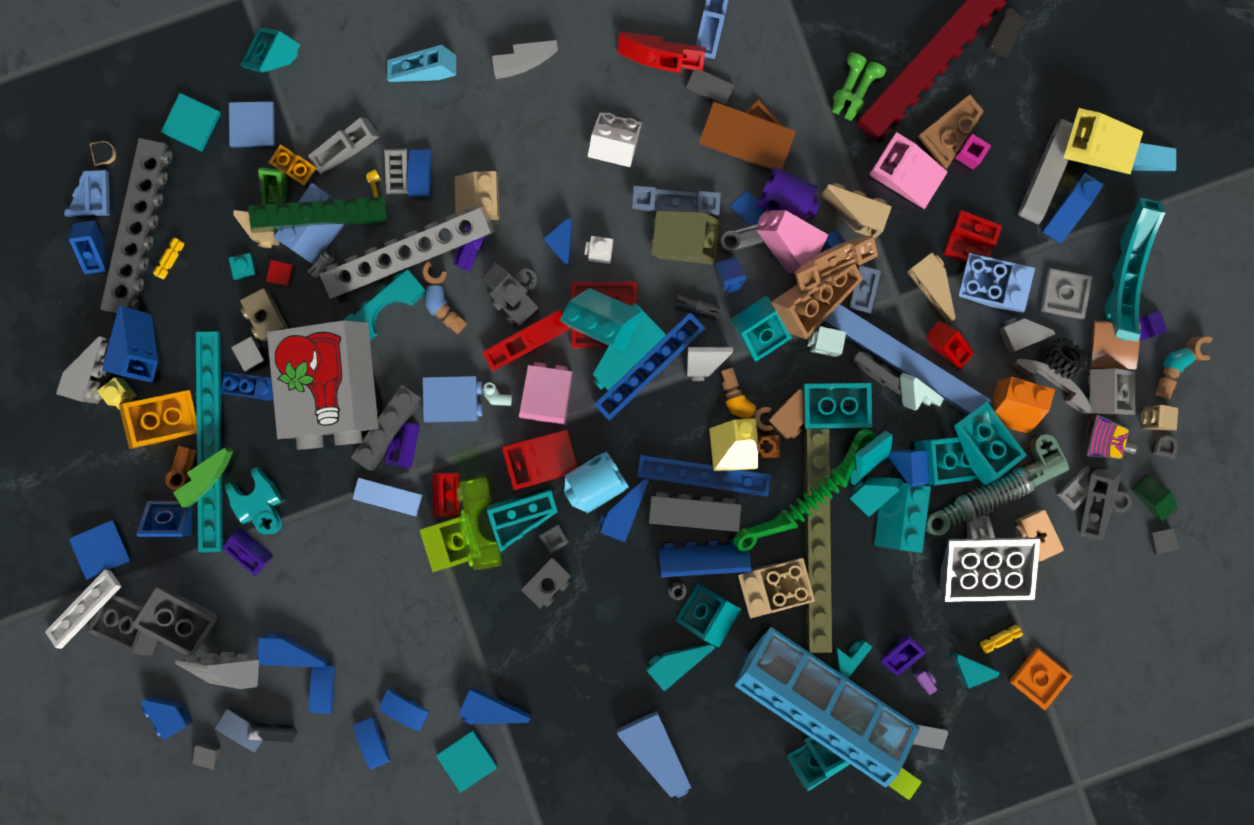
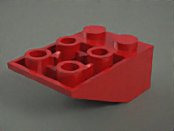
[502,430,578,490]

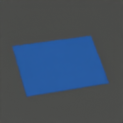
[730,190,765,226]

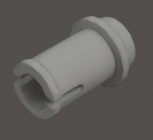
[307,251,335,280]

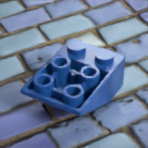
[102,306,158,383]

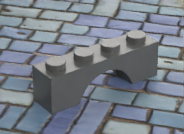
[351,385,423,470]

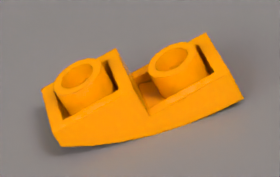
[268,144,317,186]

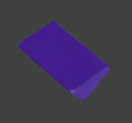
[385,422,420,468]
[223,528,273,577]

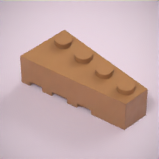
[771,263,863,340]

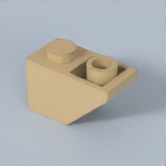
[1140,405,1178,431]

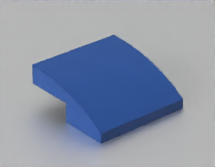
[69,520,130,580]

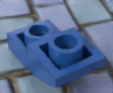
[407,149,433,197]
[309,666,336,714]
[378,689,430,731]
[353,717,391,769]

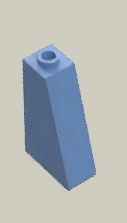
[617,711,691,798]

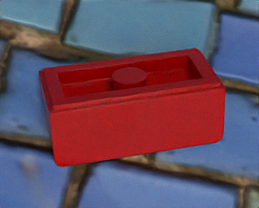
[432,473,460,517]

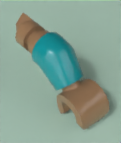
[1155,336,1213,400]

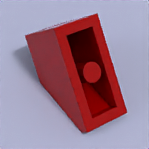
[925,321,974,370]

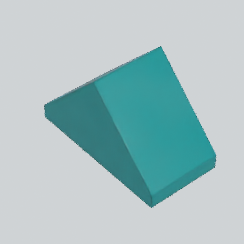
[952,652,999,688]

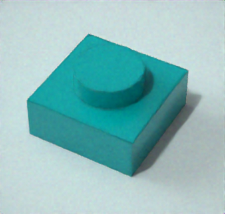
[229,253,257,280]

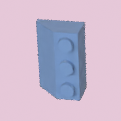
[274,183,345,264]

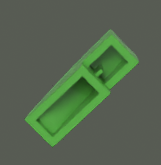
[173,448,233,507]

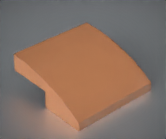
[1090,321,1141,369]

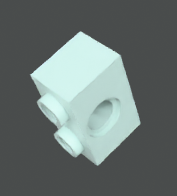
[807,327,846,357]

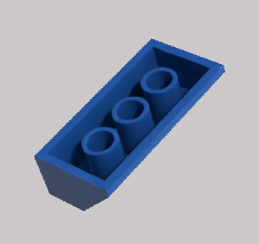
[659,539,752,577]

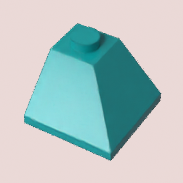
[240,27,300,72]

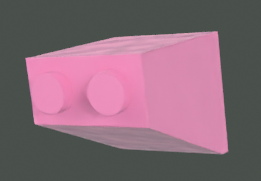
[756,210,828,274]
[519,362,573,425]

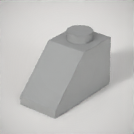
[999,317,1055,353]

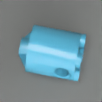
[564,451,628,513]

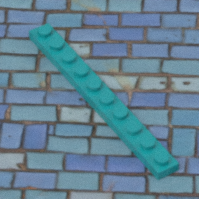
[196,332,223,552]

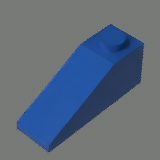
[1042,173,1103,244]
[598,478,649,542]
[257,632,329,667]
[458,687,531,724]

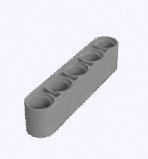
[1018,118,1074,224]

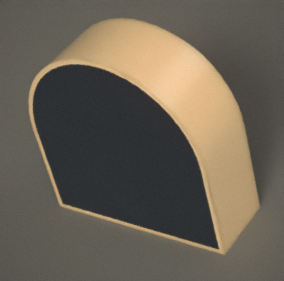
[90,141,116,167]

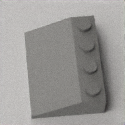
[940,537,1040,602]

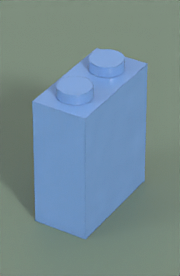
[423,376,483,423]

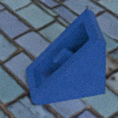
[544,219,572,266]
[888,449,929,487]

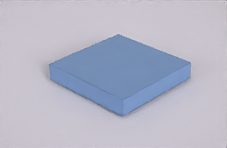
[229,102,275,147]

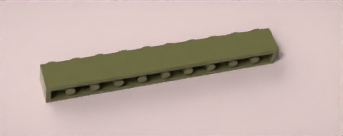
[804,429,832,653]

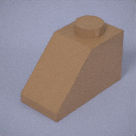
[767,389,804,439]

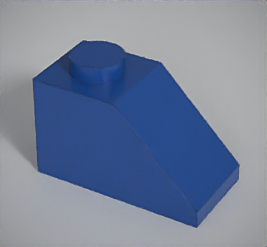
[69,221,107,274]

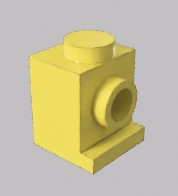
[97,377,137,410]

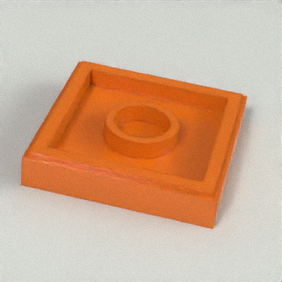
[1009,647,1072,710]

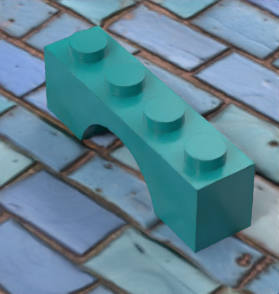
[343,269,426,341]

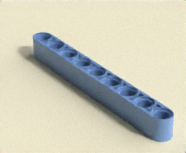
[822,304,993,415]

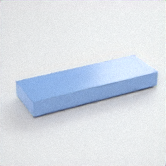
[353,478,423,516]

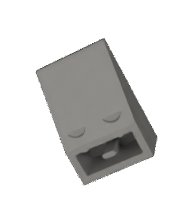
[56,336,111,404]
[175,652,259,689]

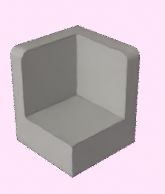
[231,337,264,372]

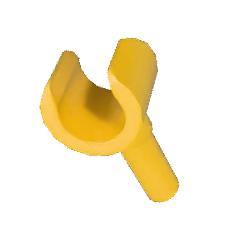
[366,170,381,197]

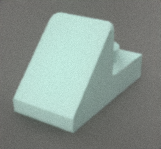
[900,373,944,410]

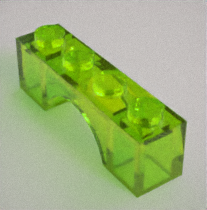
[457,477,503,571]

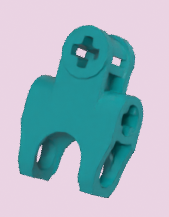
[225,467,282,534]

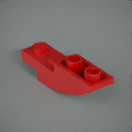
[618,32,706,73]
[482,309,571,371]

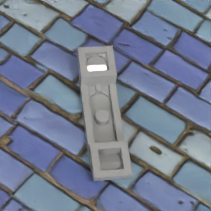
[1011,359,1092,414]

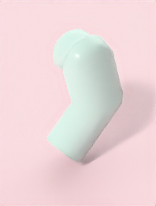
[482,382,512,406]

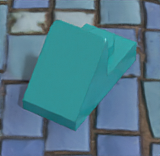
[834,639,872,678]

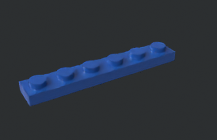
[637,455,771,497]

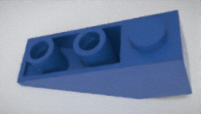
[221,372,274,401]

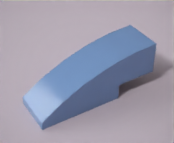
[696,0,729,59]

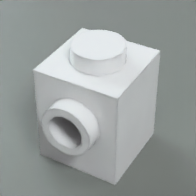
[585,236,613,264]

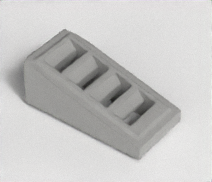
[384,149,408,194]

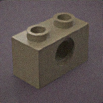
[240,288,289,341]

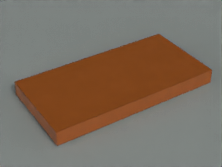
[699,102,796,171]

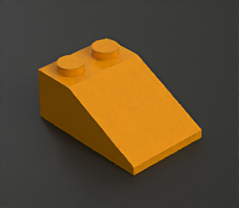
[119,390,197,449]

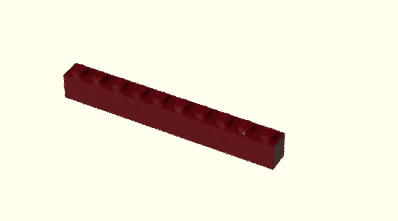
[856,0,1008,142]

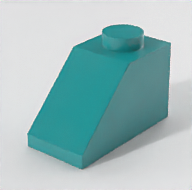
[850,477,904,517]

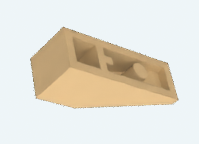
[907,253,955,323]

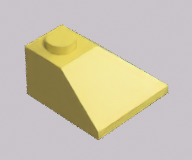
[709,419,758,472]

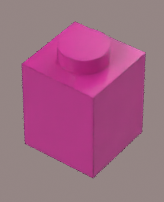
[955,134,991,169]

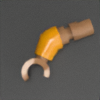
[721,368,774,433]

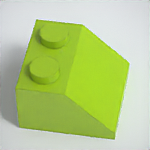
[420,514,481,572]

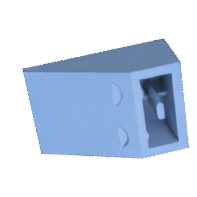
[959,253,1035,314]

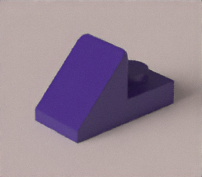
[1139,310,1168,341]
[881,635,927,676]

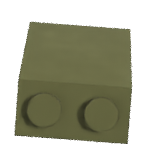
[650,211,721,265]

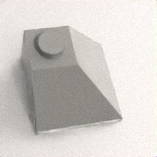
[686,347,733,381]

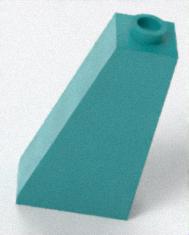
[593,303,666,391]

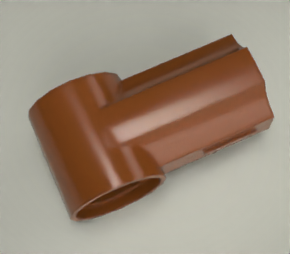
[757,435,780,458]
[165,446,197,490]

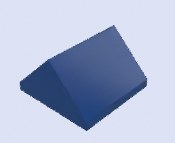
[136,501,192,537]

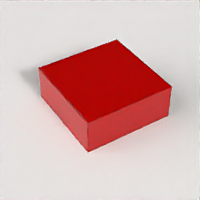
[266,260,294,287]

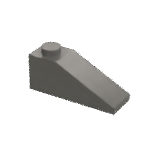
[1080,466,1121,541]

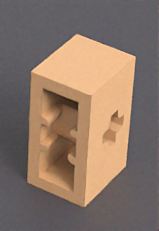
[1015,509,1064,561]

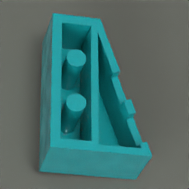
[487,486,558,552]

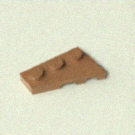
[918,95,984,170]

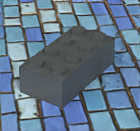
[648,492,741,532]

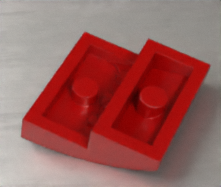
[943,210,1002,263]

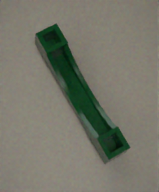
[248,197,387,233]

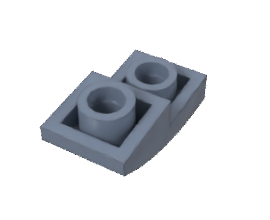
[214,708,262,753]

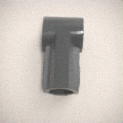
[719,224,764,254]

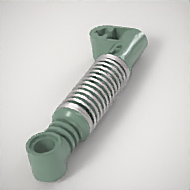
[925,434,1069,535]

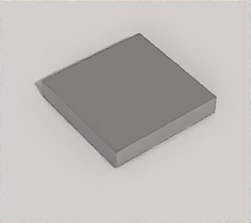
[1040,268,1092,320]

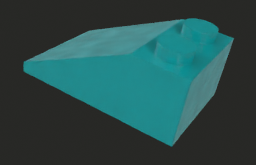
[954,402,1027,485]
[914,437,979,485]

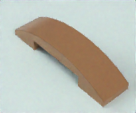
[795,235,878,293]

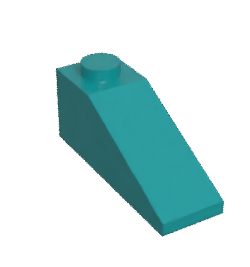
[647,642,715,691]

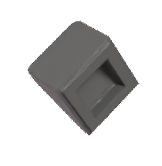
[192,742,221,770]

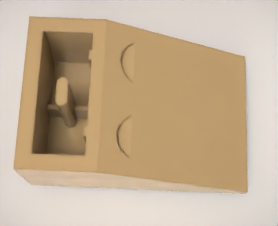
[821,183,892,239]
[738,558,815,618]

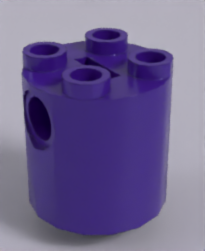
[756,166,821,221]

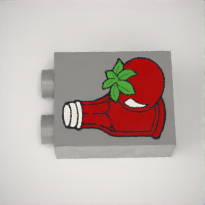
[267,320,379,450]

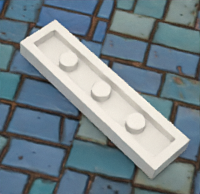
[45,570,122,649]

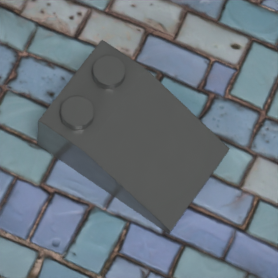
[132,587,217,655]
[87,594,158,656]

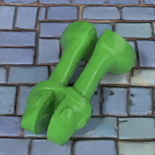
[832,52,886,121]

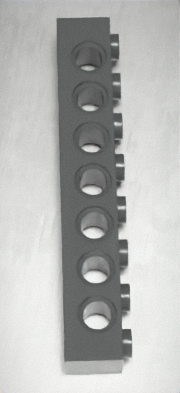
[100,138,172,314]

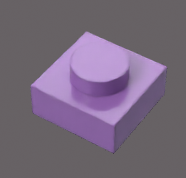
[913,669,937,695]

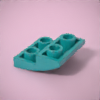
[851,431,892,485]

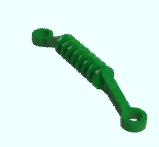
[733,429,876,552]

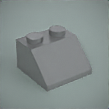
[1088,369,1135,415]

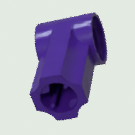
[453,225,487,272]

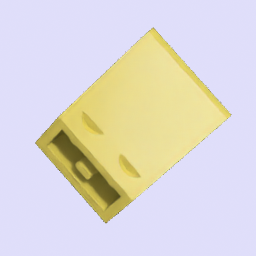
[1064,108,1143,174]

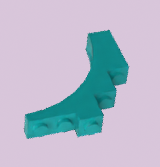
[1104,197,1165,342]

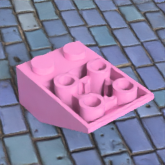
[869,132,947,209]

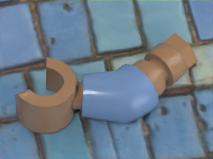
[422,261,467,335]

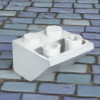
[588,112,642,167]

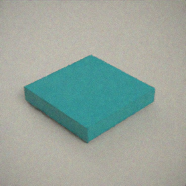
[161,93,221,152]
[436,730,498,793]

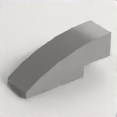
[492,40,558,79]
[308,118,380,174]

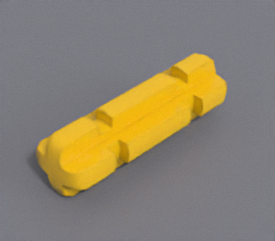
[153,238,184,279]
[980,625,1023,653]

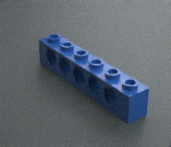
[594,313,706,421]

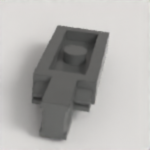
[850,351,902,395]

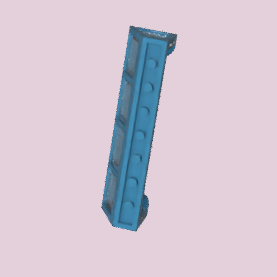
[735,627,920,788]

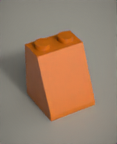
[991,377,1055,434]

